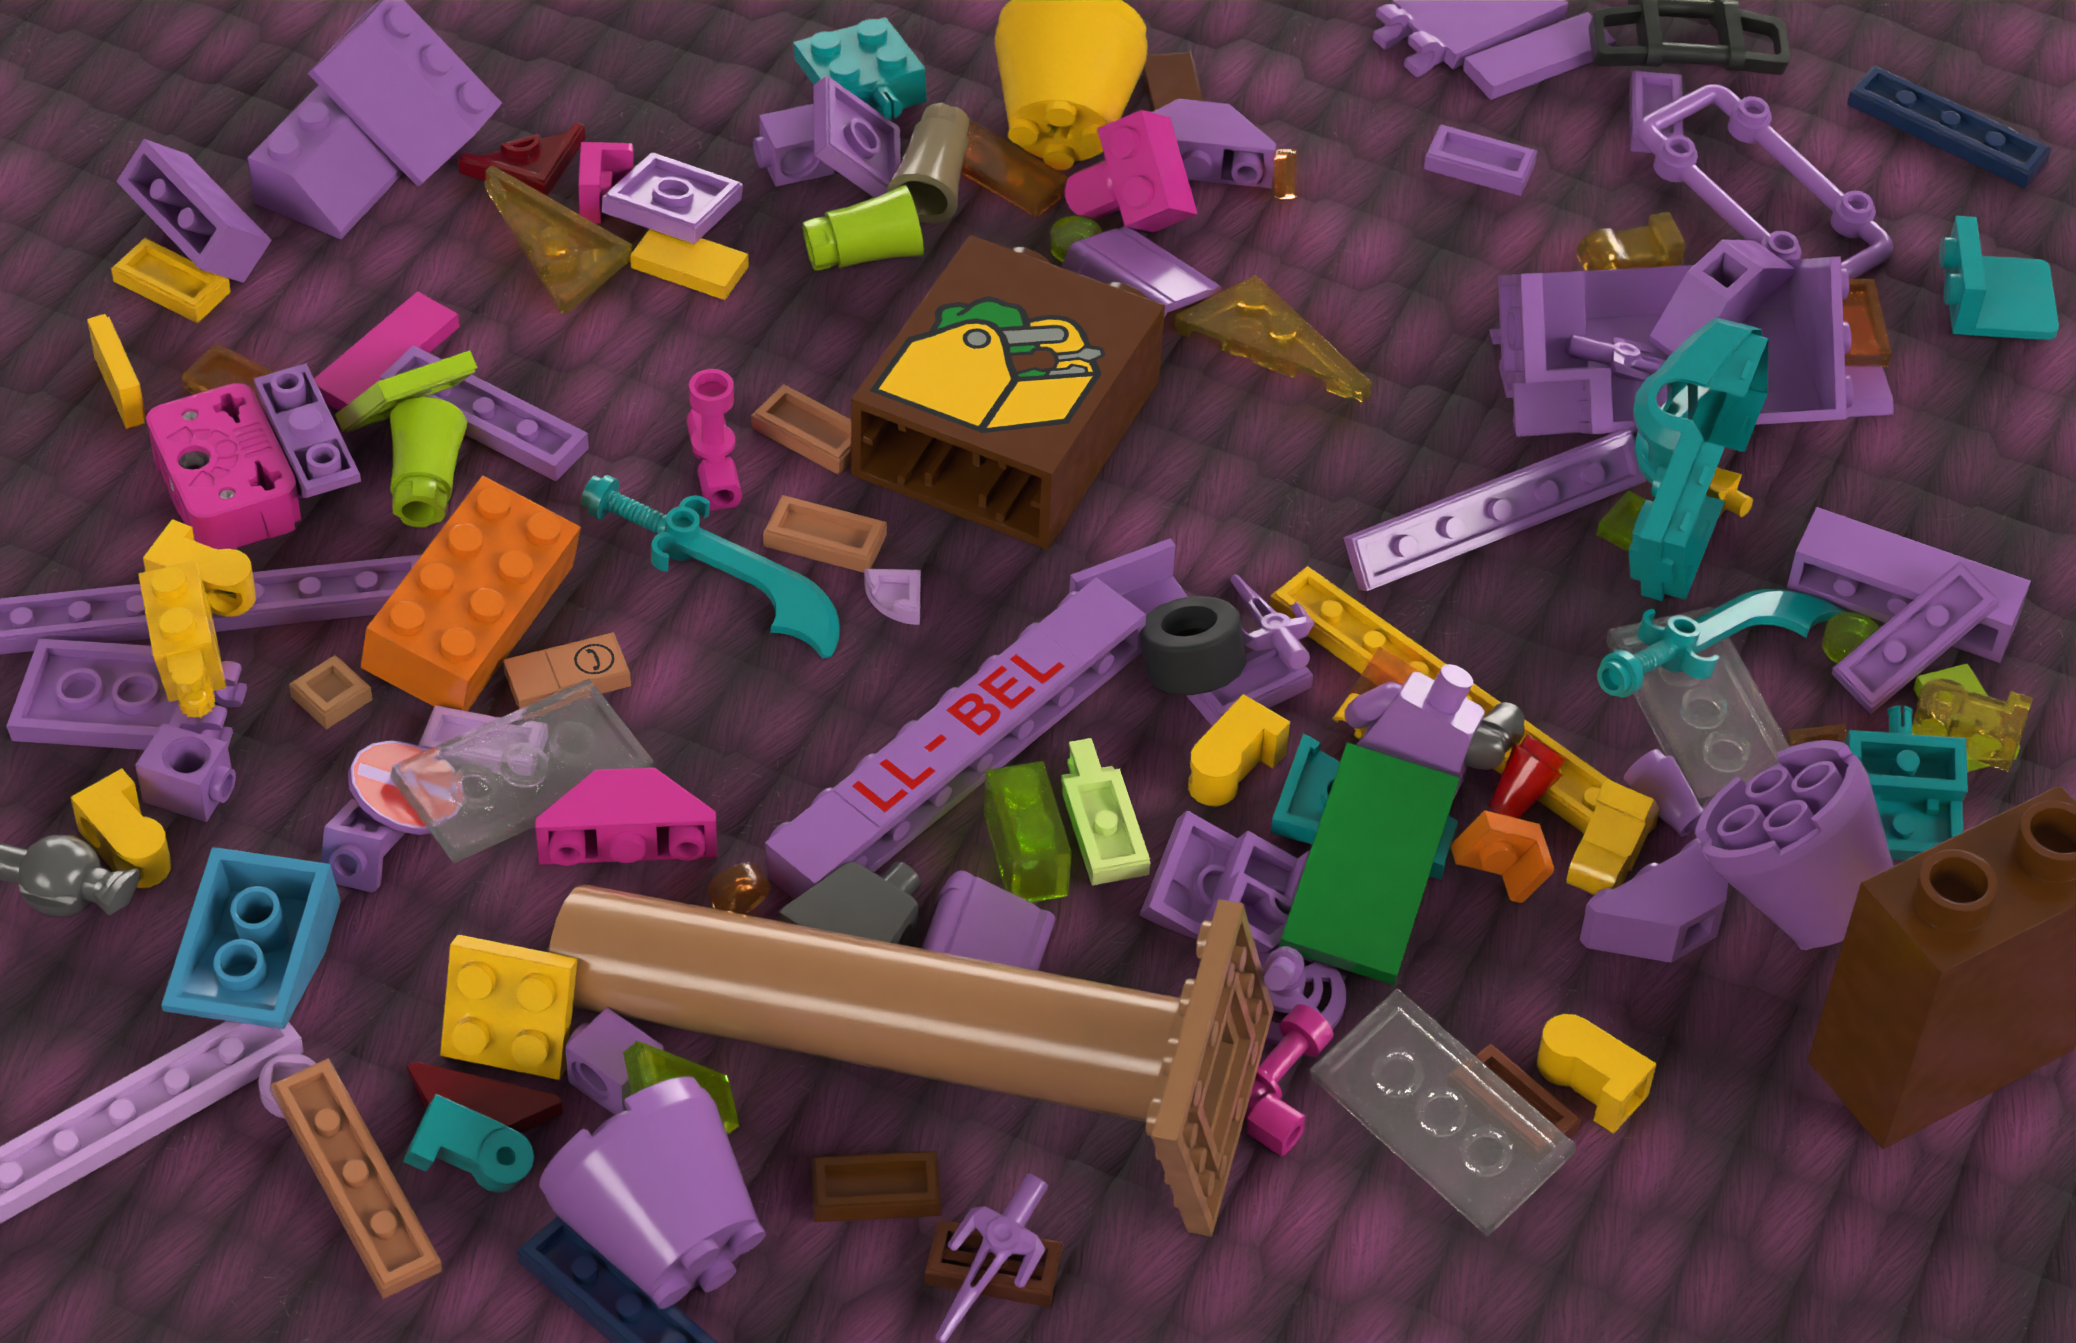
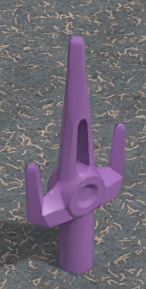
[1567,334,1666,382]
[1230,574,1314,670]
[935,1173,1049,1343]

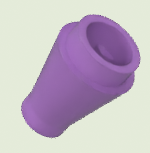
[1623,749,1704,837]

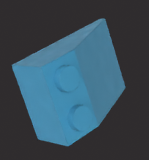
[161,847,341,1029]

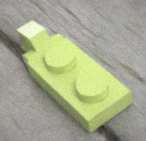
[1061,738,1150,886]

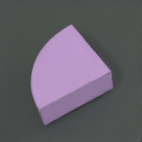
[864,569,921,625]

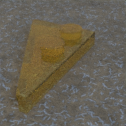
[485,165,632,315]
[1175,274,1372,402]

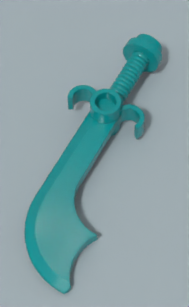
[581,475,840,659]
[1597,588,1847,697]

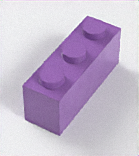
[116,139,272,283]

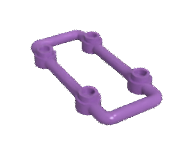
[1637,84,1893,281]

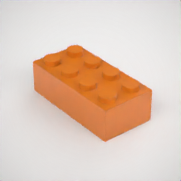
[360,475,581,711]

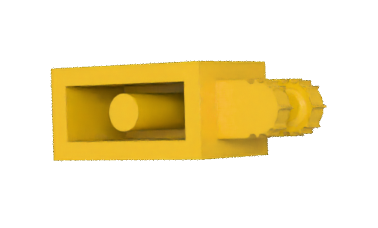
[138,560,227,718]

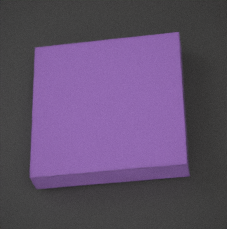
[813,76,901,198]
[601,152,743,244]

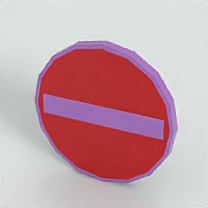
[348,741,463,835]

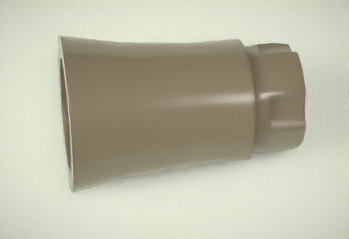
[887,103,970,223]

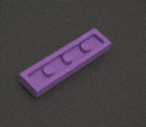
[380,345,589,481]

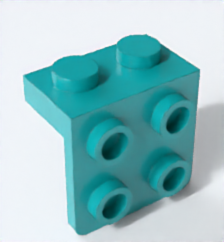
[1939,216,2059,340]

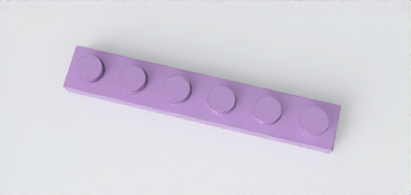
[0,1021,304,1224]

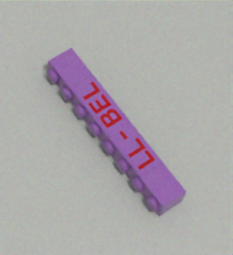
[765,577,1146,900]

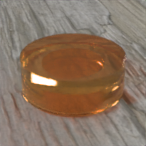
[1274,148,1299,200]
[706,863,770,914]

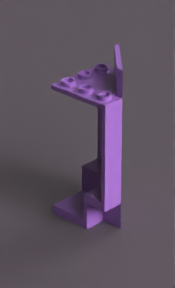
[1489,256,1894,437]

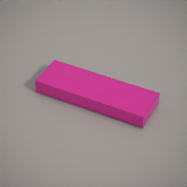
[314,291,460,411]

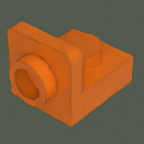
[1450,810,1554,903]

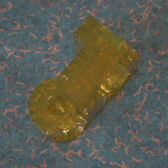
[1576,212,1686,271]
[1913,678,2033,772]

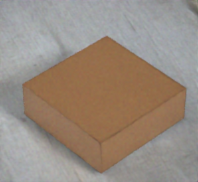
[289,655,373,730]

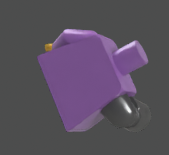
[1333,664,1524,798]

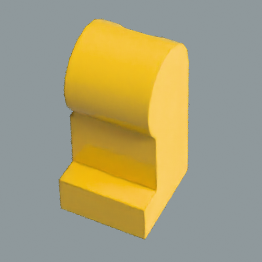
[143,519,256,617]
[1188,694,1290,806]
[71,768,171,888]
[1566,778,1660,895]
[1537,1014,1656,1134]

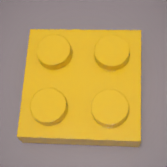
[440,935,578,1080]

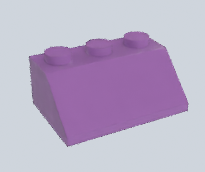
[308,0,502,187]
[248,85,404,239]

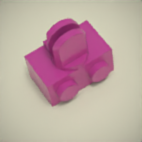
[1065,110,1198,233]

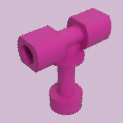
[686,369,742,510]
[1244,1004,1334,1157]

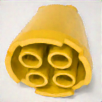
[995,0,1148,170]

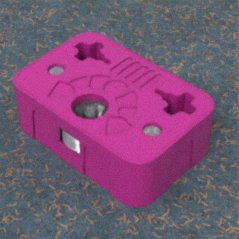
[146,383,301,550]

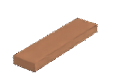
[271,1058,442,1299]

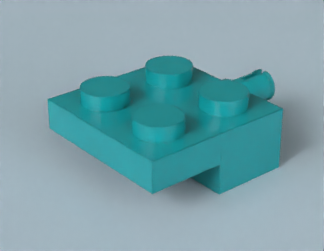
[793,17,927,119]
[1843,706,1968,860]

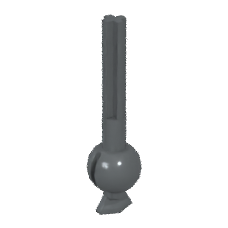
[0,835,140,918]

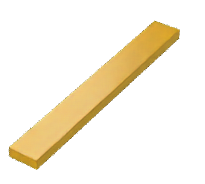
[1270,566,1659,834]

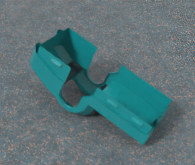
[1629,317,1769,601]

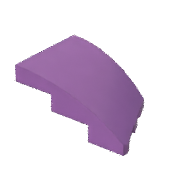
[1139,810,1310,953]

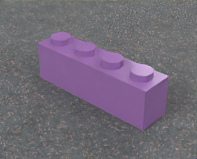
[1787,507,2031,663]

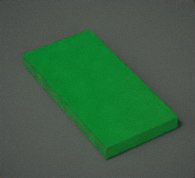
[1279,742,1460,985]

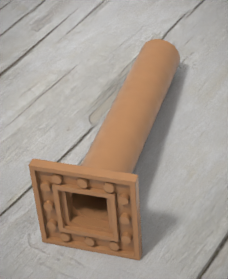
[549,884,1274,1237]

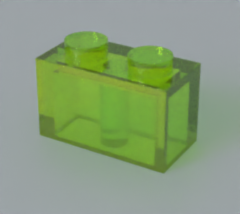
[984,761,1071,902]

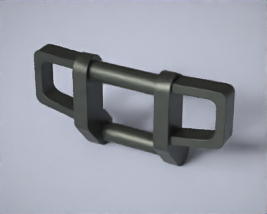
[1588,0,1791,75]

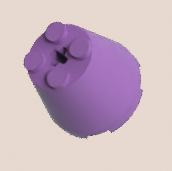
[1695,740,1894,950]
[539,1077,766,1309]

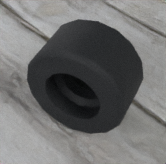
[1140,596,1247,695]

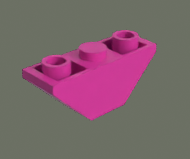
[536,767,718,866]

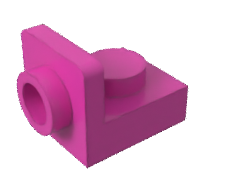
[579,142,634,223]

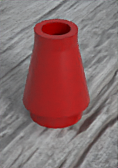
[1487,734,1567,819]

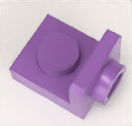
[321,799,405,893]

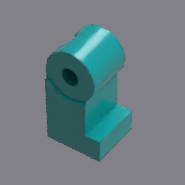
[403,1094,534,1193]

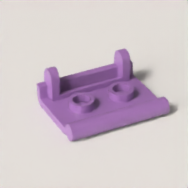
[1062,226,1222,318]
[921,870,1056,971]

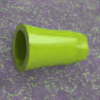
[802,184,924,270]
[390,397,467,528]

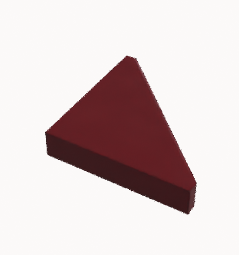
[458,122,586,198]
[407,1061,563,1133]

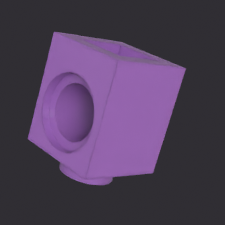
[753,104,834,187]
[135,723,236,822]
[565,1007,665,1115]

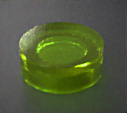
[1050,216,1102,262]
[1822,612,1880,663]

